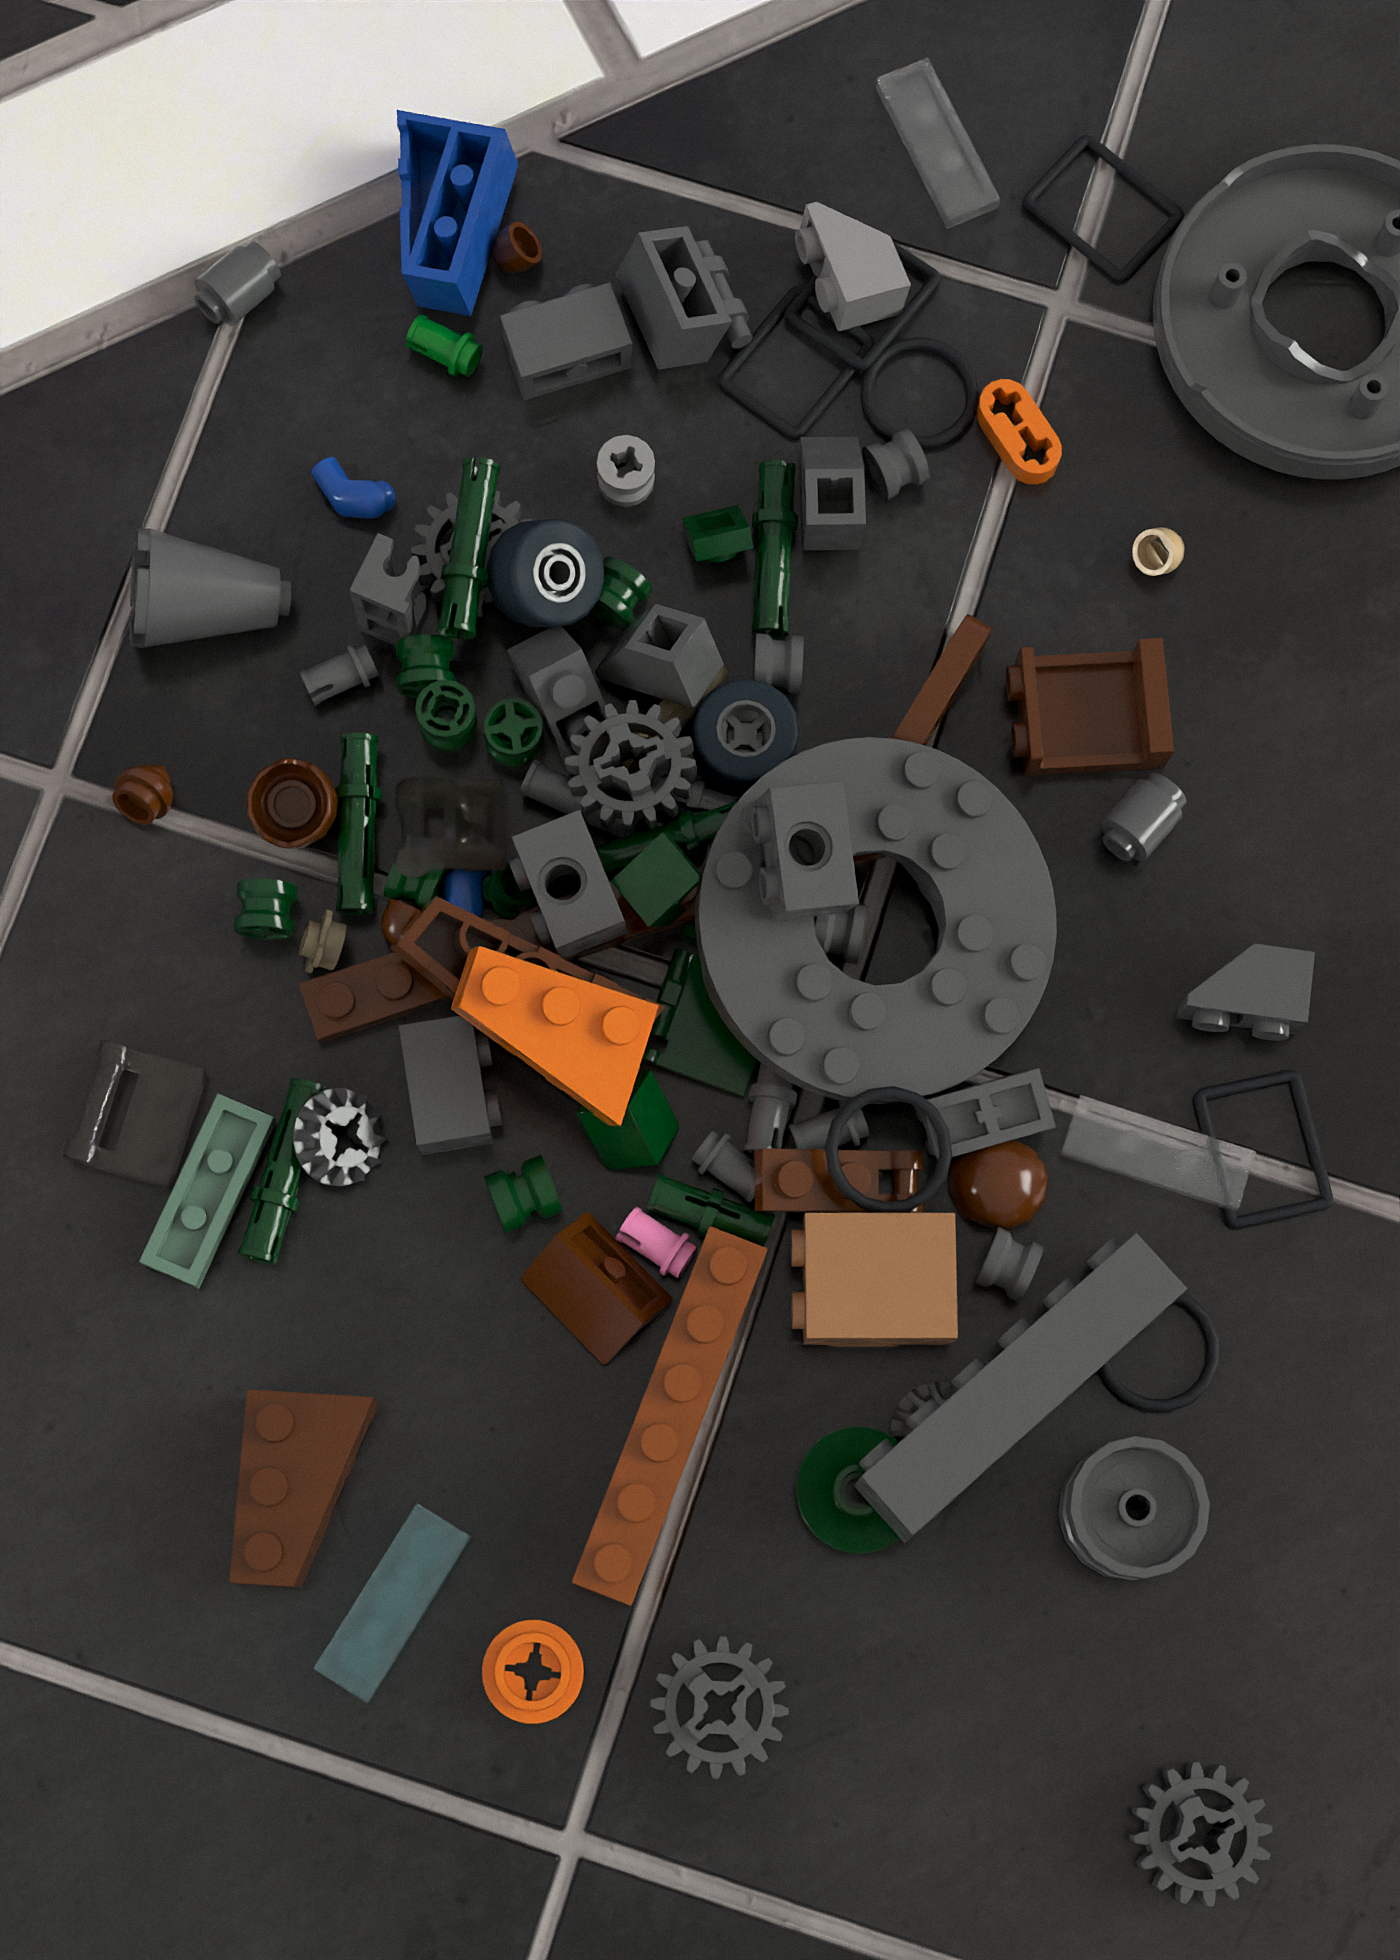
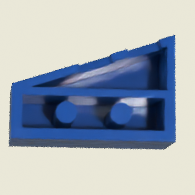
[397,110,518,316]

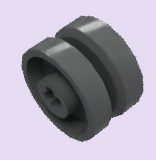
[1058,1436,1210,1581]

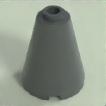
[130,528,291,648]

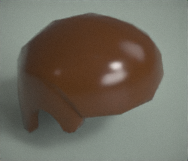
[247,758,337,849]
[948,1140,1049,1229]

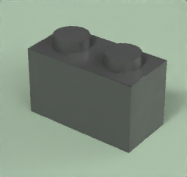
[500,282,632,401]
[399,1016,502,1155]

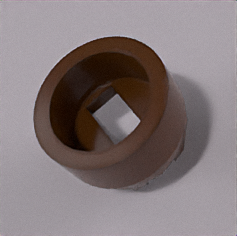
[491,222,542,273]
[381,899,421,945]

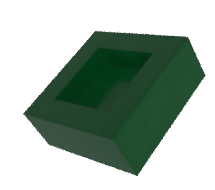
[682,505,753,562]

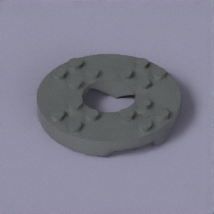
[1153,144,1400,479]
[695,737,1057,1104]

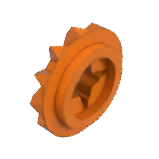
[482,1620,584,1724]

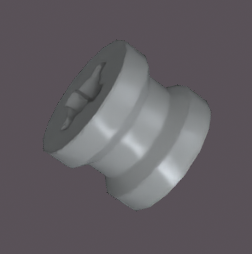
[597,435,655,507]

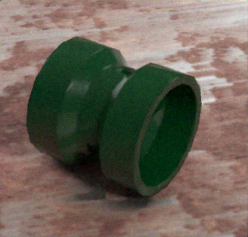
[415,680,478,754]
[484,1154,563,1234]

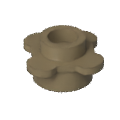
[299,909,346,974]

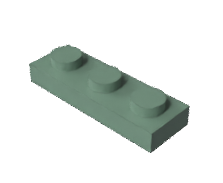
[139,1094,277,1289]

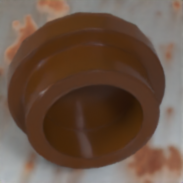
[112,764,173,825]

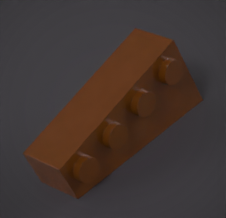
[390,896,665,1103]

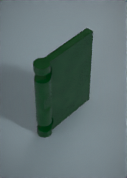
[641,924,757,1098]

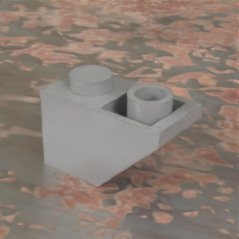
[795,202,911,332]

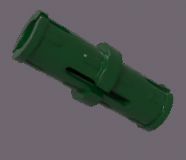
[647,1173,775,1247]

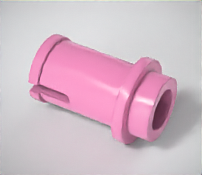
[616,1206,698,1278]

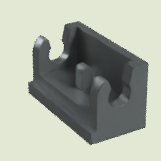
[350,533,427,646]
[914,1068,1056,1161]

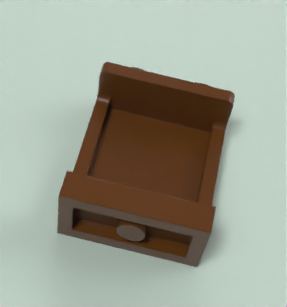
[1006,638,1174,776]

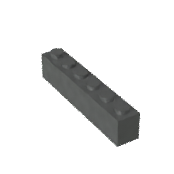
[854,1233,1188,1543]

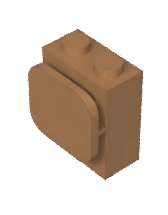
[790,1213,958,1347]

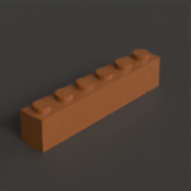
[572,1226,768,1607]

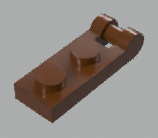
[754,1148,924,1213]

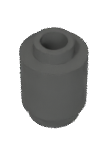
[194,241,281,326]
[1100,772,1187,861]

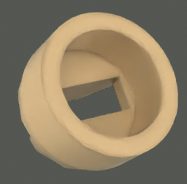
[1132,527,1185,576]

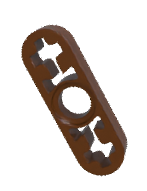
[892,614,994,746]

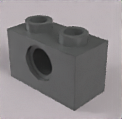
[751,781,859,920]
[508,810,629,959]

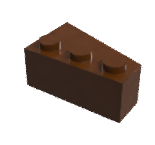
[229,1389,380,1589]

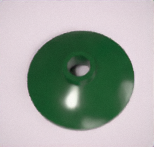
[796,1426,900,1554]

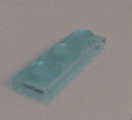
[313,1504,471,1703]

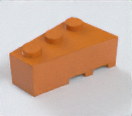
[451,946,659,1126]

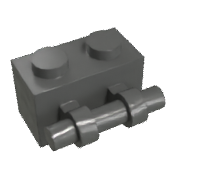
[615,226,753,370]

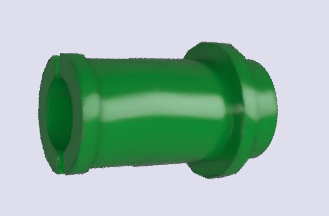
[405,314,483,377]

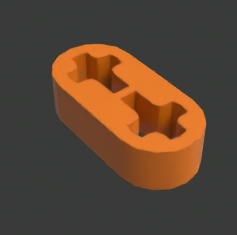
[976,379,1062,485]

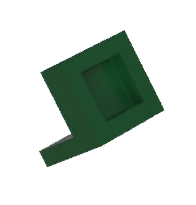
[611,832,702,927]
[577,1069,679,1170]

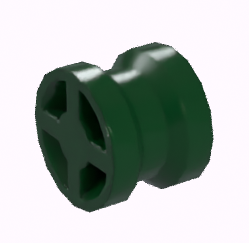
[590,556,653,630]
[396,634,456,698]
[484,698,544,768]
[383,842,453,910]
[234,878,298,940]

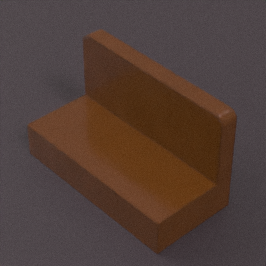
[521,1211,673,1364]

